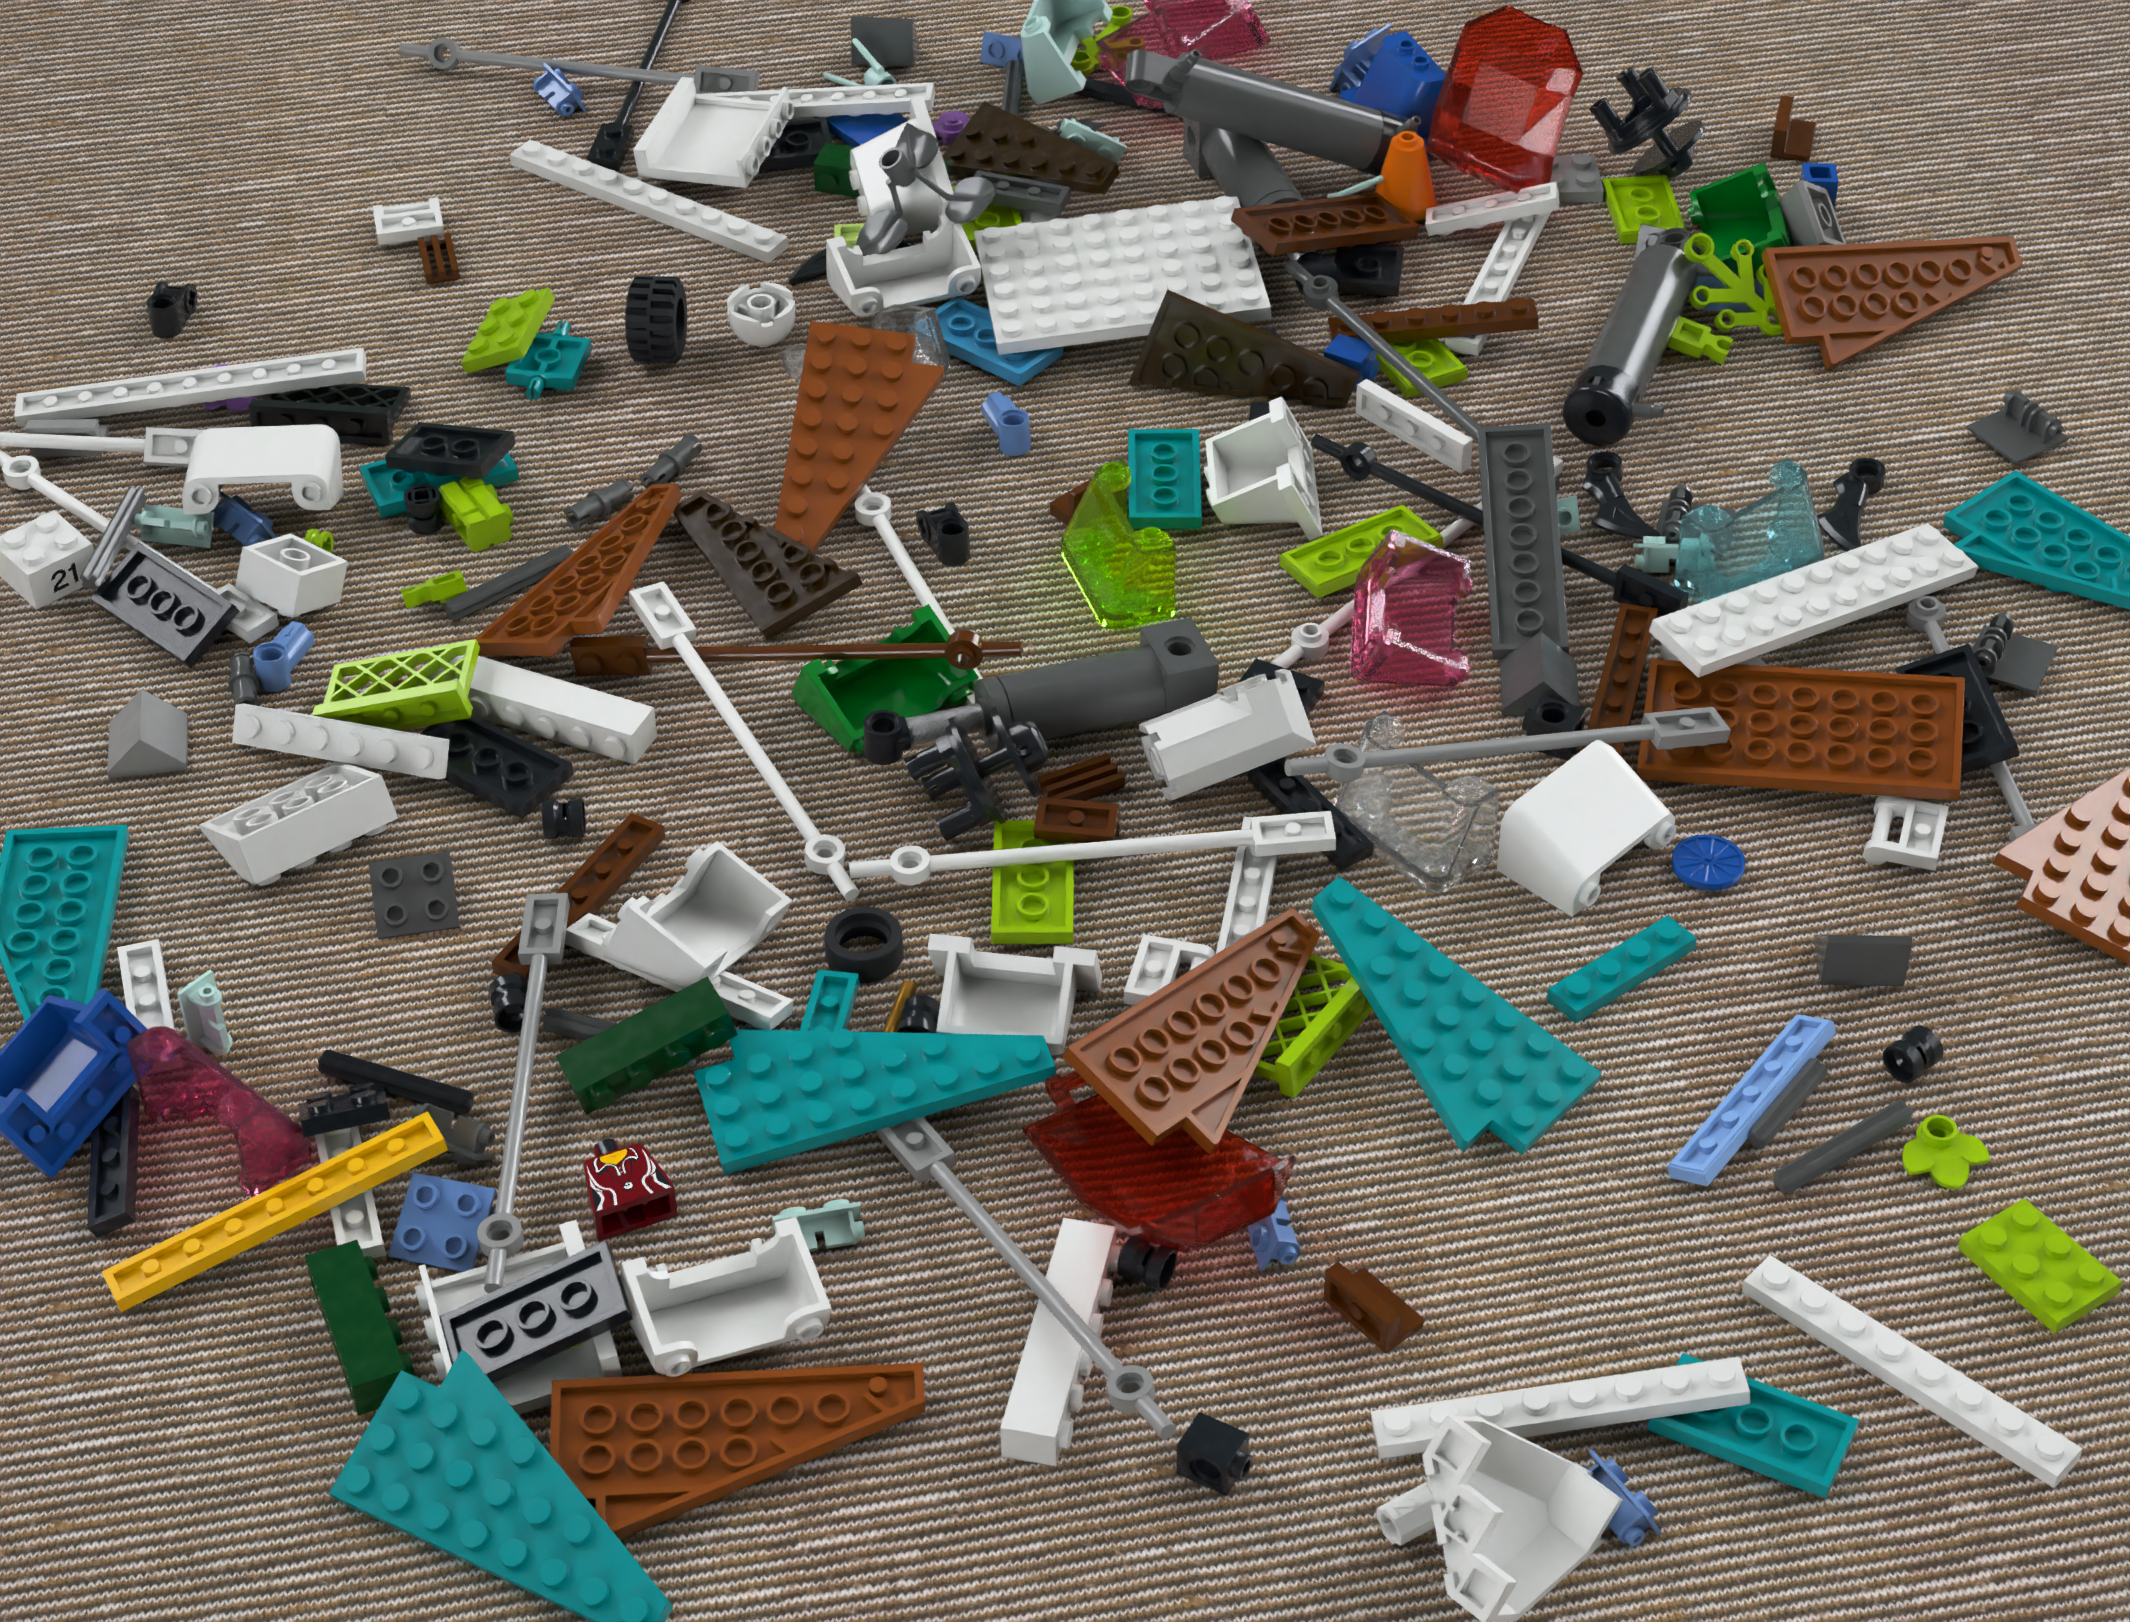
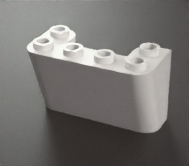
[602,841,792,989]

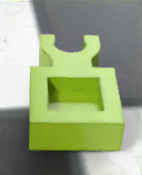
[1667,316,1733,365]
[400,569,468,609]

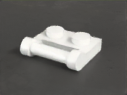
[373,197,444,245]
[1863,796,1949,871]
[1124,934,1215,1005]

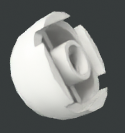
[727,282,795,347]

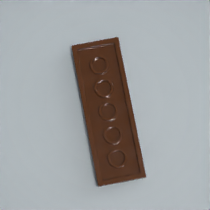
[1230,193,1420,256]

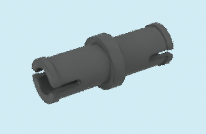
[640,434,702,489]
[564,478,634,529]
[228,652,260,710]

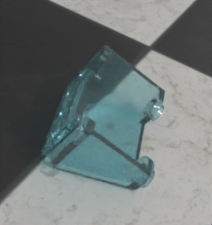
[1674,458,1825,603]

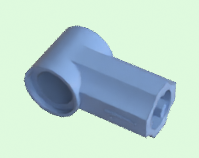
[981,391,1031,456]
[253,621,314,692]

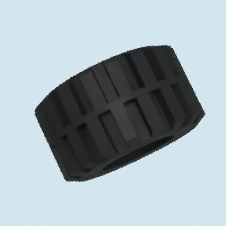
[625,275,687,363]

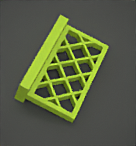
[312,639,480,731]
[1253,954,1373,1099]

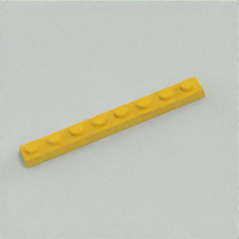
[102,1111,448,1312]

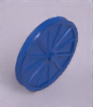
[1671,835,1745,891]

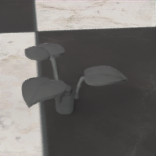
[855,123,996,256]

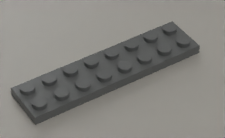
[1478,423,1569,660]

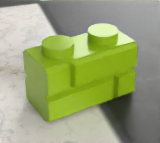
[439,477,514,553]

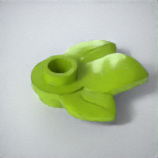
[1902,1115,1990,1190]

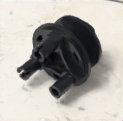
[1589,66,1705,179]
[904,706,1048,841]

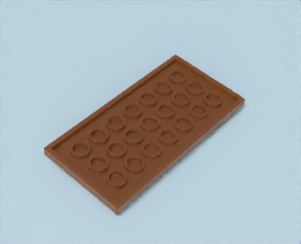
[1637,659,1965,801]

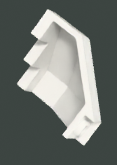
[1422,1415,1623,1622]

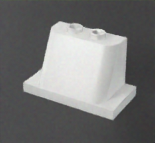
[849,95,953,235]
[1204,396,1323,541]
[927,934,1102,1055]

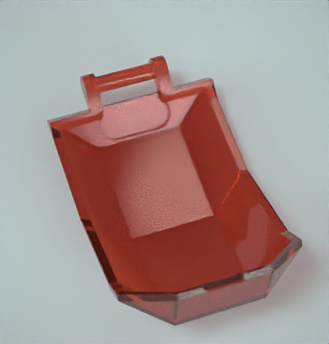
[1425,5,1584,194]
[1022,1070,1296,1253]

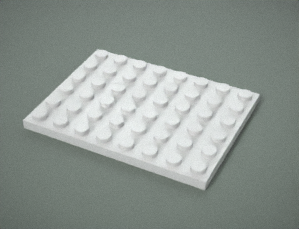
[974,196,1271,355]

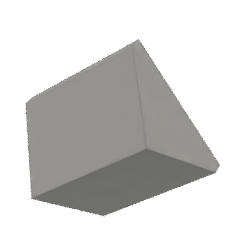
[1779,180,1846,246]
[107,689,189,779]

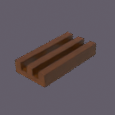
[417,233,460,284]
[1037,754,1125,801]

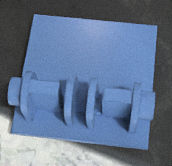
[1329,23,1392,91]
[388,1172,496,1272]

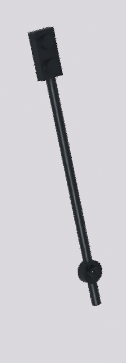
[587,0,692,171]
[1311,434,1689,618]

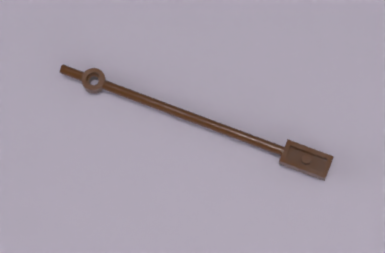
[569,630,1023,676]

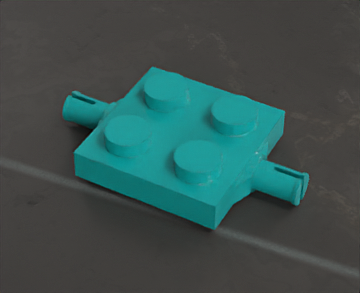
[505,320,592,400]

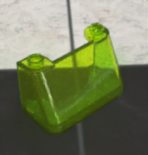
[1060,460,1176,630]

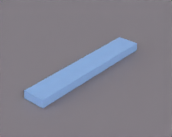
[1667,1014,1836,1186]

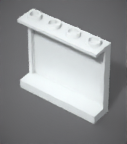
[633,77,794,188]
[415,1220,623,1415]

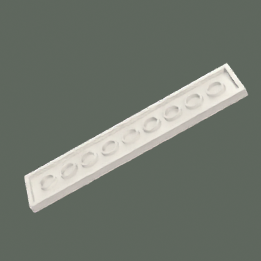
[1649,523,1978,677]

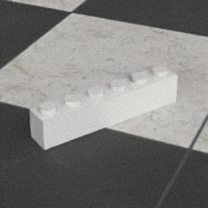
[429,655,657,765]
[1000,1218,1123,1466]

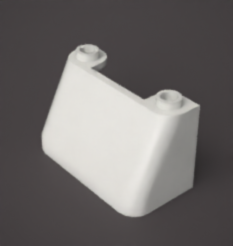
[826,214,981,317]
[182,424,344,515]
[1497,740,1676,917]
[620,1217,831,1377]

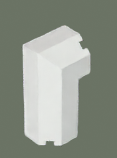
[1139,669,1316,801]

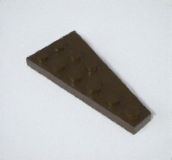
[942,101,1120,195]
[1128,290,1361,407]
[673,490,863,640]

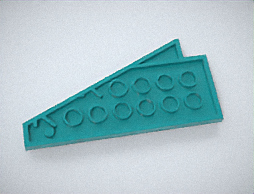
[1943,470,2130,610]
[0,825,130,1023]
[1311,876,1602,1155]
[694,1029,1057,1175]
[328,1350,674,1622]

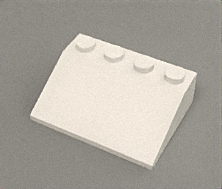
[199,762,398,886]

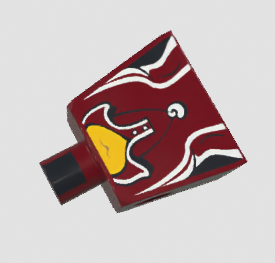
[583,1139,678,1242]

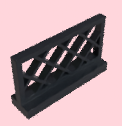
[249,384,411,446]

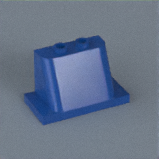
[1339,31,1453,158]
[0,989,165,1178]

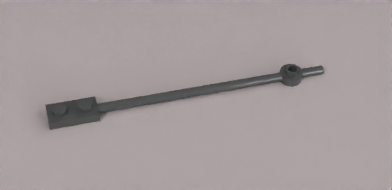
[1285,260,1560,492]

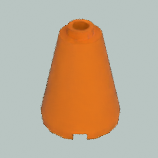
[1374,131,1437,223]

